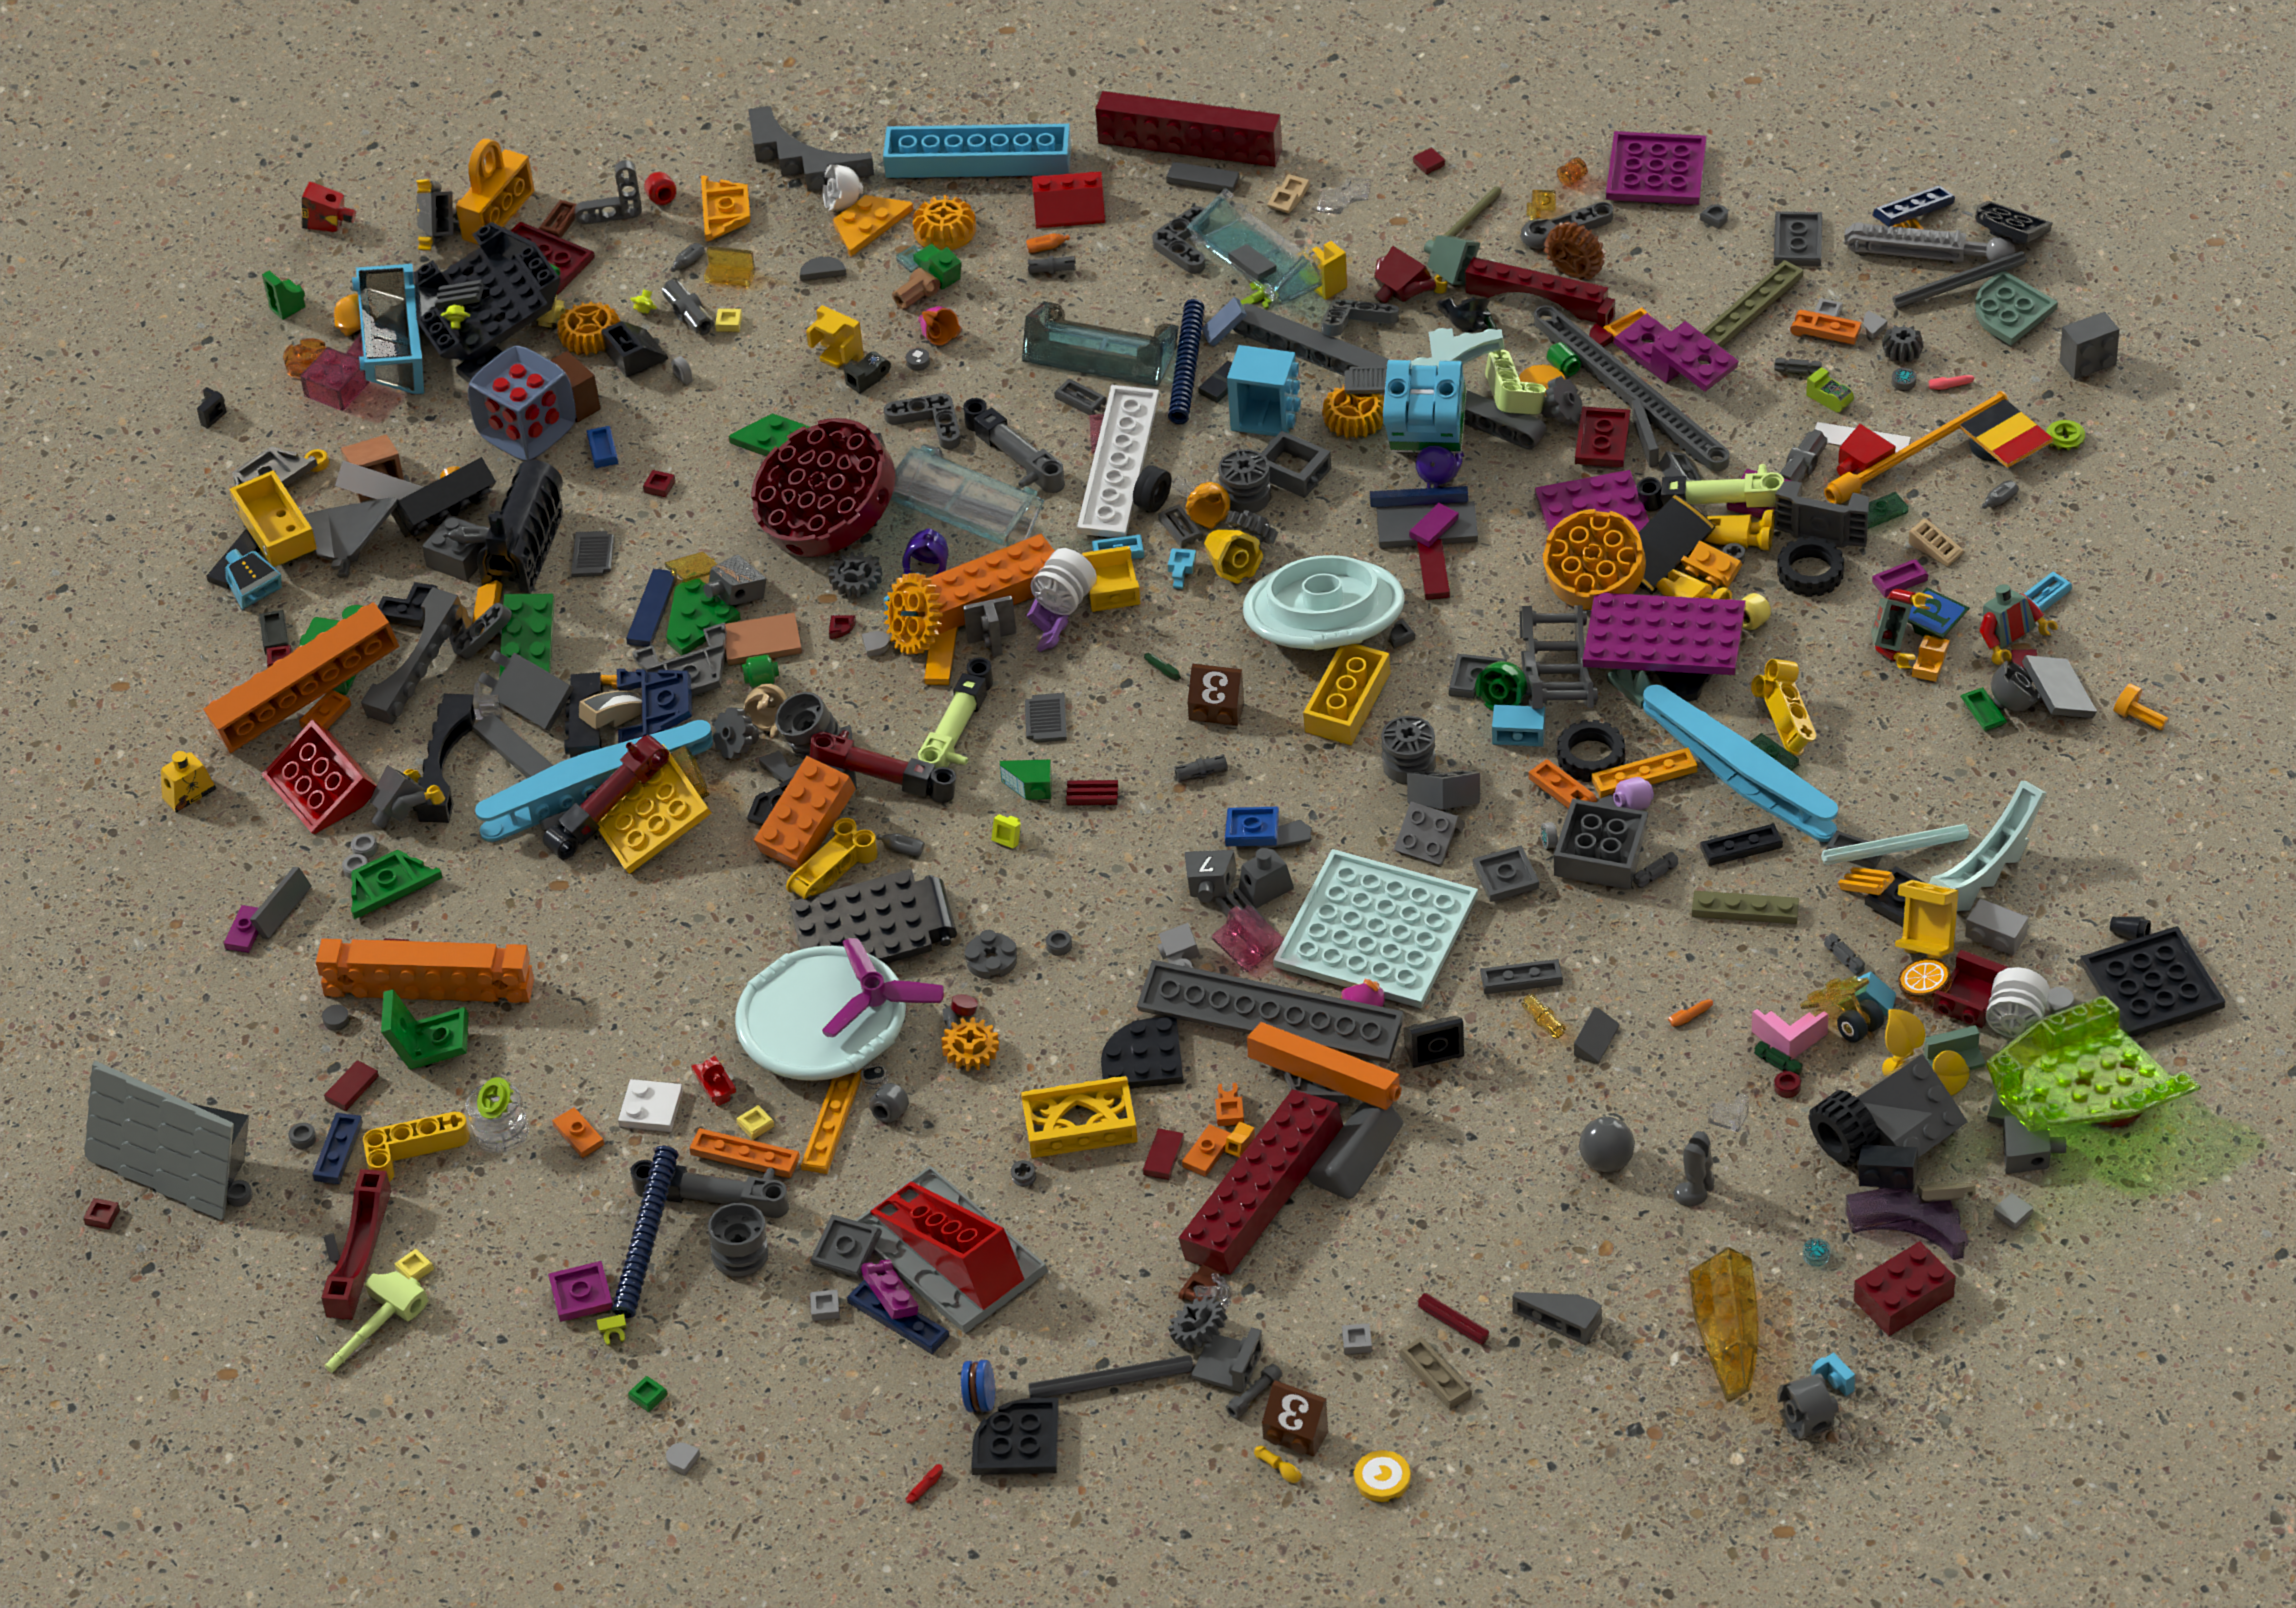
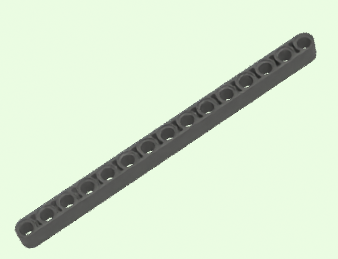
[1233,303,1547,450]

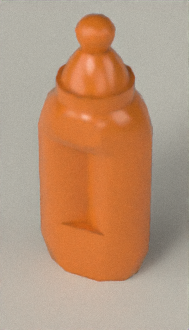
[1026,233,1070,253]

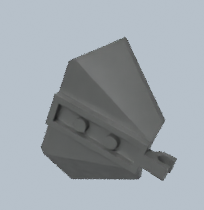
[303,498,398,578]

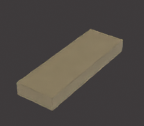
[1399,1337,1472,1410]

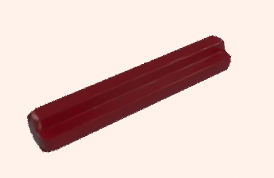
[1418,1293,1489,1344]

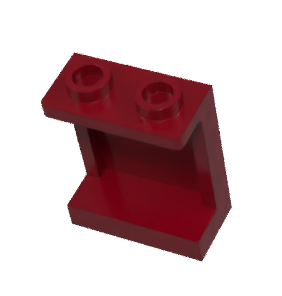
[1933,950,2010,1028]

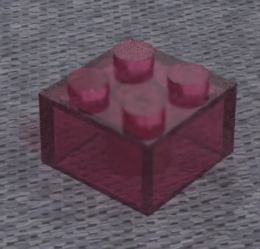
[300,347,370,411]

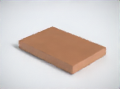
[725,612,802,666]

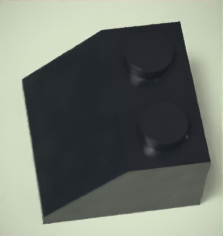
[1404,1016,1464,1068]

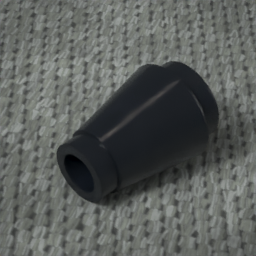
[2109,916,2151,940]

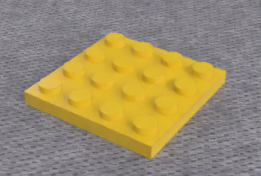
[597,744,712,874]

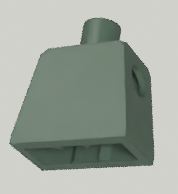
[1424,235,1481,285]

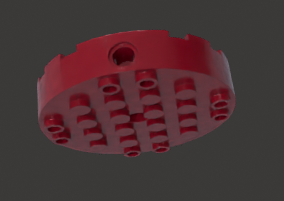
[751,418,895,557]

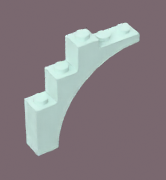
[1411,328,1505,366]
[1929,781,2047,911]

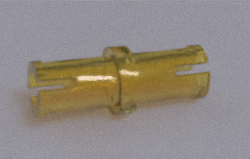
[1521,994,1566,1039]

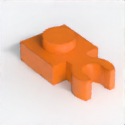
[1215,1083,1244,1127]

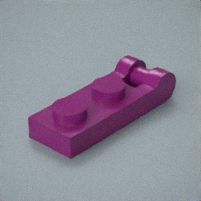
[861,1259,919,1319]

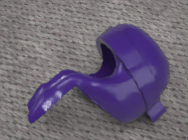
[1416,446,1464,488]
[901,529,949,578]

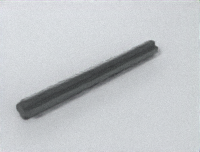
[1893,251,2027,308]
[1028,1355,1194,1398]

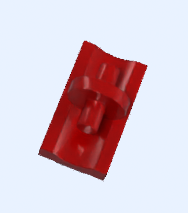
[691,1056,736,1106]

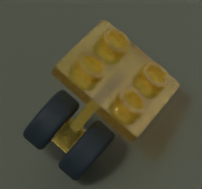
[1800,976,1884,1043]

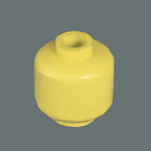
[1742,593,1771,630]

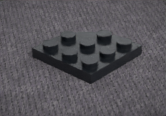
[1975,200,2053,244]
[1101,1016,1184,1089]
[971,1398,1059,1475]

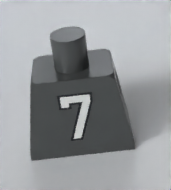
[1185,850,1237,903]

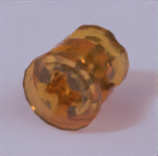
[1557,157,1588,187]

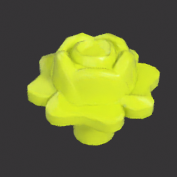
[630,289,657,314]
[441,305,470,330]

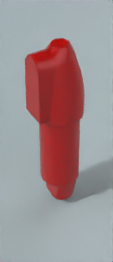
[906,1464,944,1504]

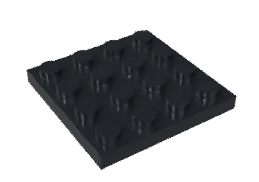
[2080,926,2226,1039]

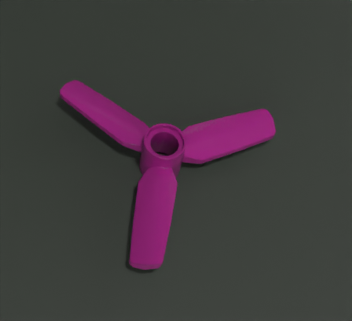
[822,938,944,1038]

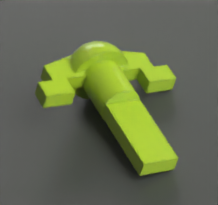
[1240,282,1272,309]

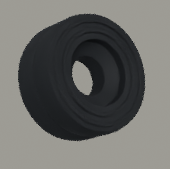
[1133,465,1172,512]

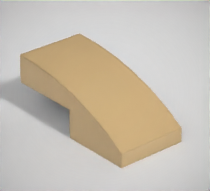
[1267,174,1310,213]

